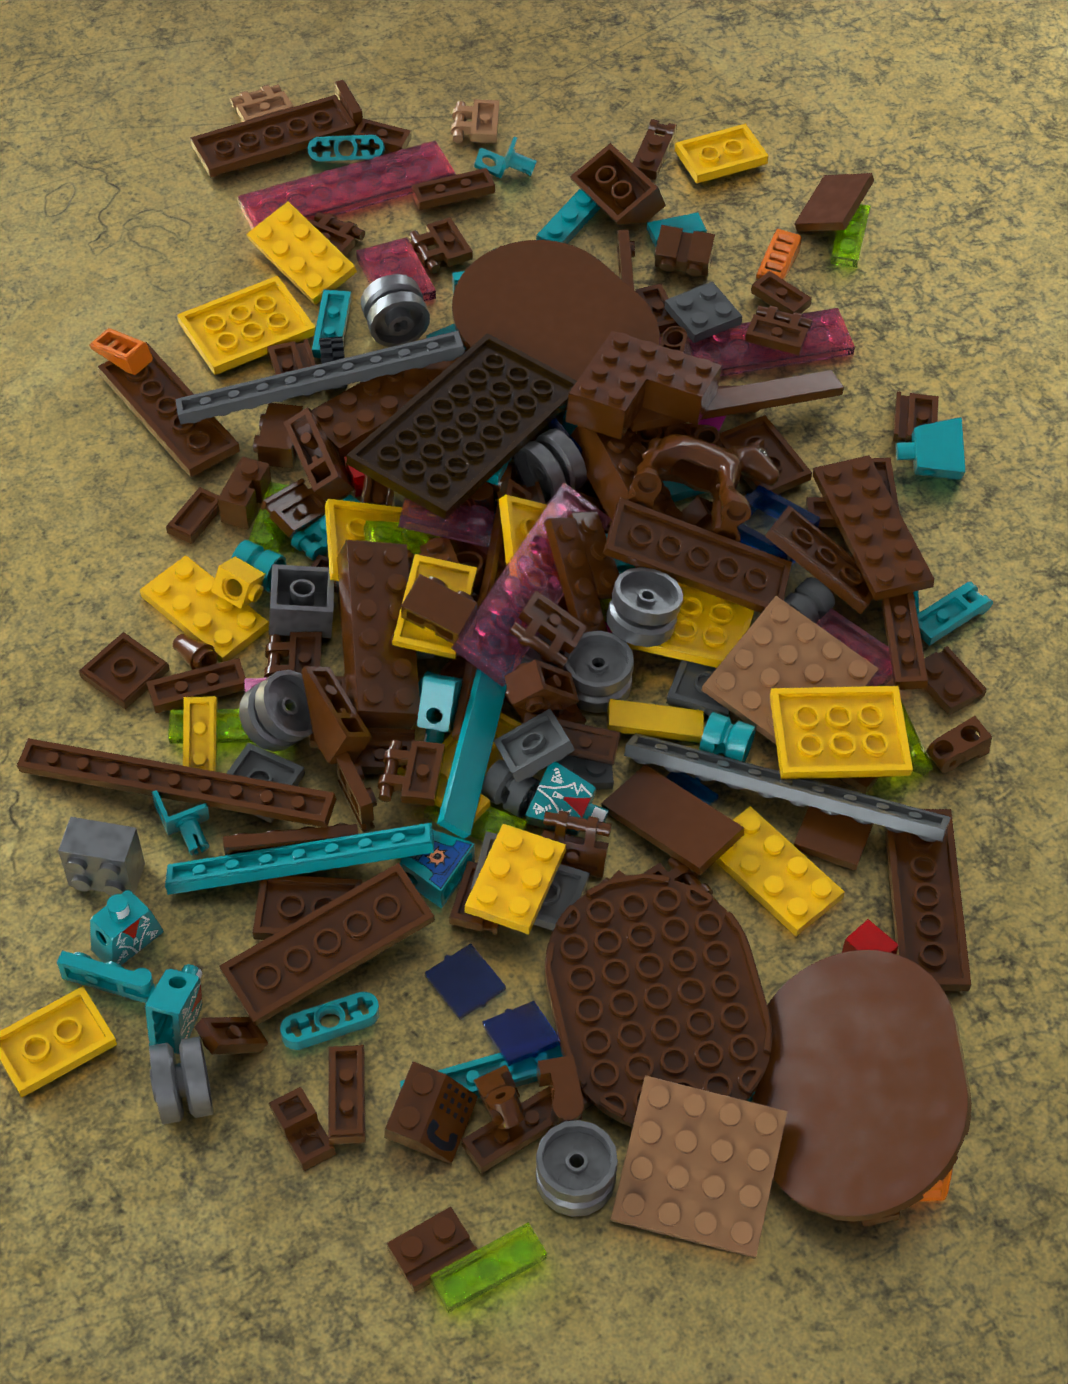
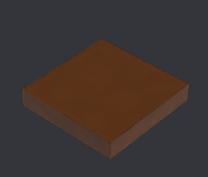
[79,632,170,710]
[794,806,874,871]

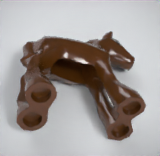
[626,434,780,542]

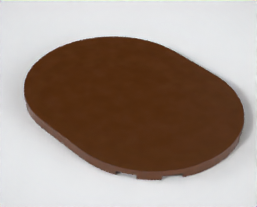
[452,240,660,411]
[545,874,772,1127]
[753,950,972,1221]

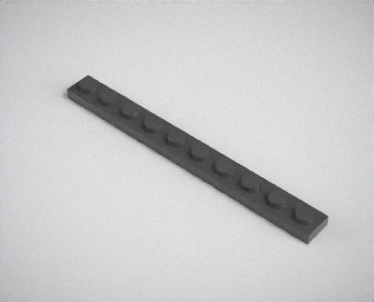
[176,331,465,425]
[624,733,951,842]

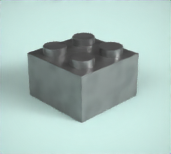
[269,564,334,638]
[58,817,145,896]

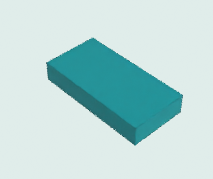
[647,212,707,247]

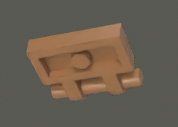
[230,84,294,122]
[451,99,499,143]

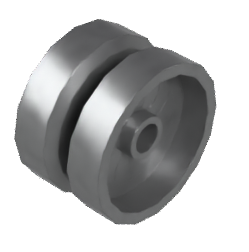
[361,274,430,347]
[514,428,587,504]
[607,567,683,647]
[563,631,634,713]
[239,670,313,752]
[149,1036,213,1125]
[536,1120,618,1217]

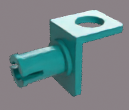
[474,137,537,178]
[152,790,210,855]

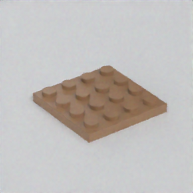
[701,596,879,744]
[610,1075,788,1258]

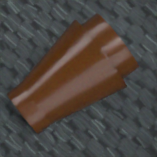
[173,634,218,670]

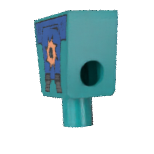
[400,830,475,908]

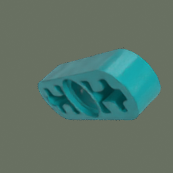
[308,135,385,162]
[280,992,379,1050]

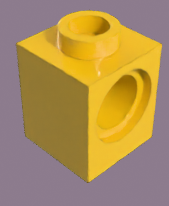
[211,556,265,609]

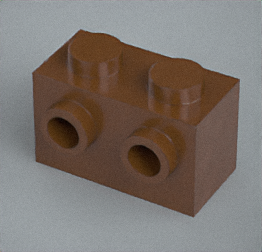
[504,659,579,717]

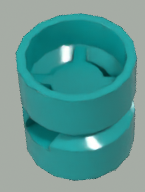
[231,540,287,593]
[699,712,756,762]

